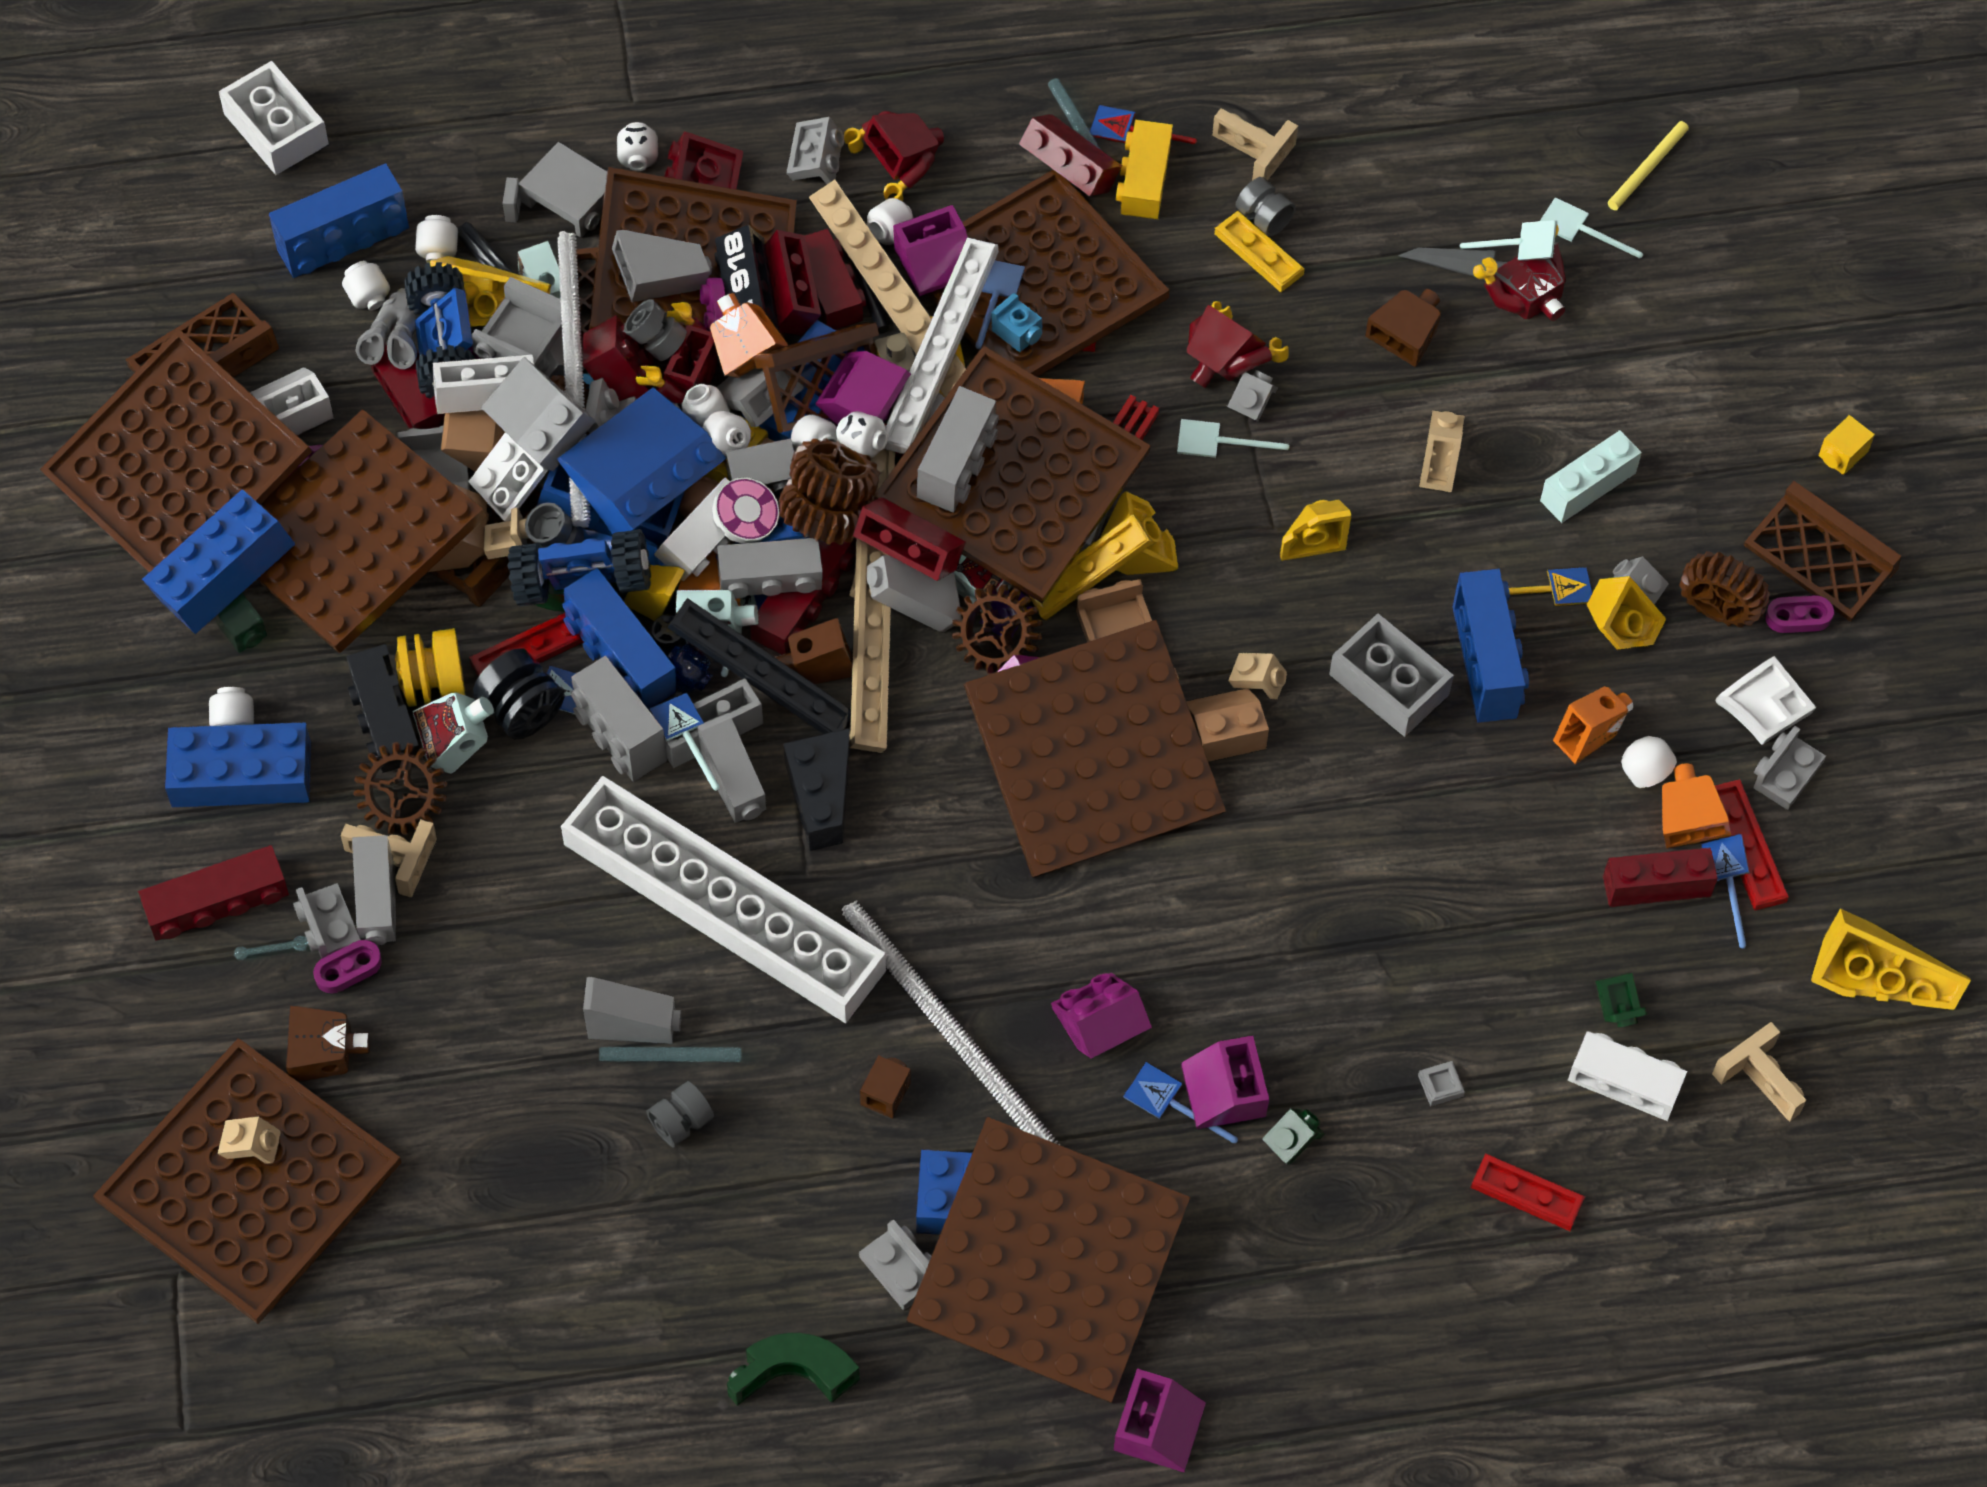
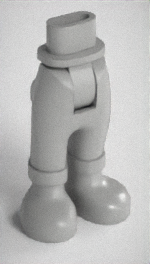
[355,288,422,369]

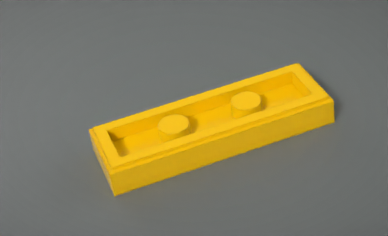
[1215,211,1304,292]

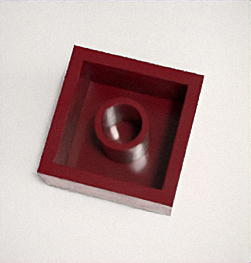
[582,315,654,401]

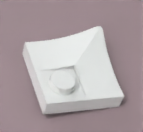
[1715,656,1816,745]

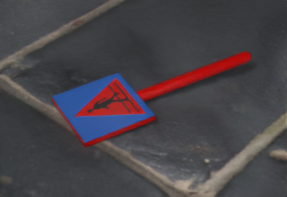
[1089,105,1197,144]

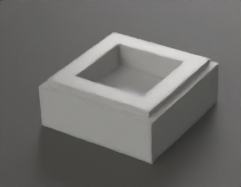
[503,177,521,223]
[1418,1061,1465,1107]

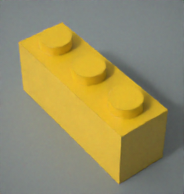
[1116,120,1173,219]

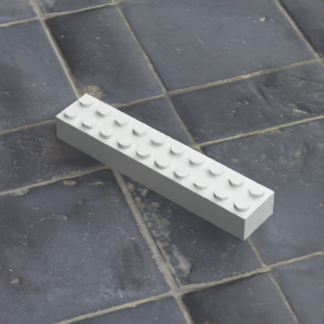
[561,776,886,1023]

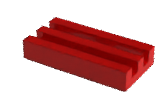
[1113,395,1159,440]

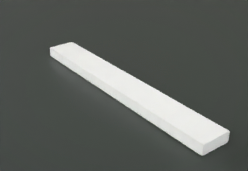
[884,238,999,454]

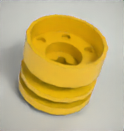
[395,628,466,707]

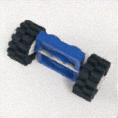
[404,262,475,399]
[508,529,651,607]

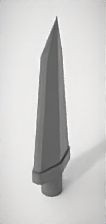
[1398,247,1507,281]

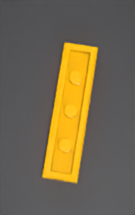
[1028,514,1153,620]

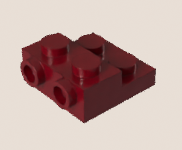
[664,131,743,189]

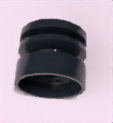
[473,648,565,740]

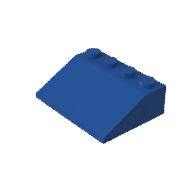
[557,387,726,534]

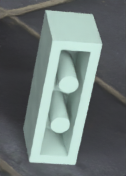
[1540,430,1642,523]

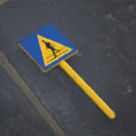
[1509,568,1592,606]

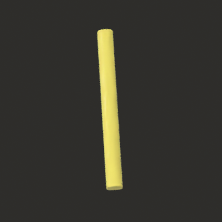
[1608,121,1689,210]

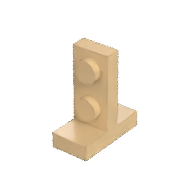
[1212,108,1298,181]
[1419,411,1465,492]
[340,819,437,898]
[1712,1022,1806,1122]

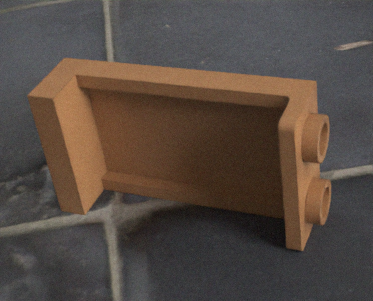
[1076,579,1179,680]

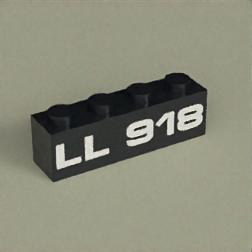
[714,225,780,333]

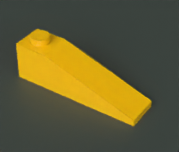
[430,256,551,327]
[1811,908,1971,1010]

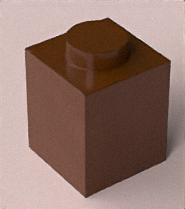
[860,1055,911,1119]

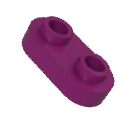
[700,278,725,332]
[1765,596,1834,633]
[313,940,382,994]

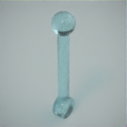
[234,936,308,960]

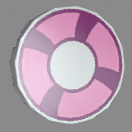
[712,478,780,544]

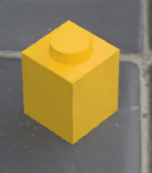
[1818,415,1875,475]

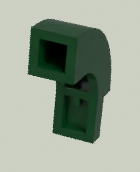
[727,1333,860,1406]

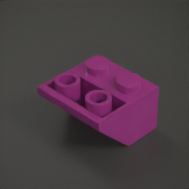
[893,205,968,296]
[815,351,911,425]
[1051,973,1152,1059]
[1181,1036,1269,1129]
[1114,1369,1206,1472]

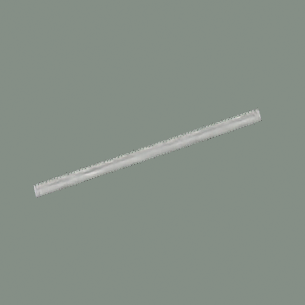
[557,231,591,528]
[842,901,1060,1145]

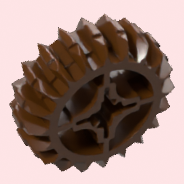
[789,438,880,510]
[778,479,868,545]
[1679,551,1770,628]
[952,584,1043,675]
[354,742,448,835]

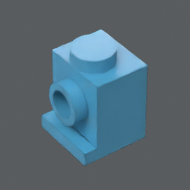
[991,293,1042,352]

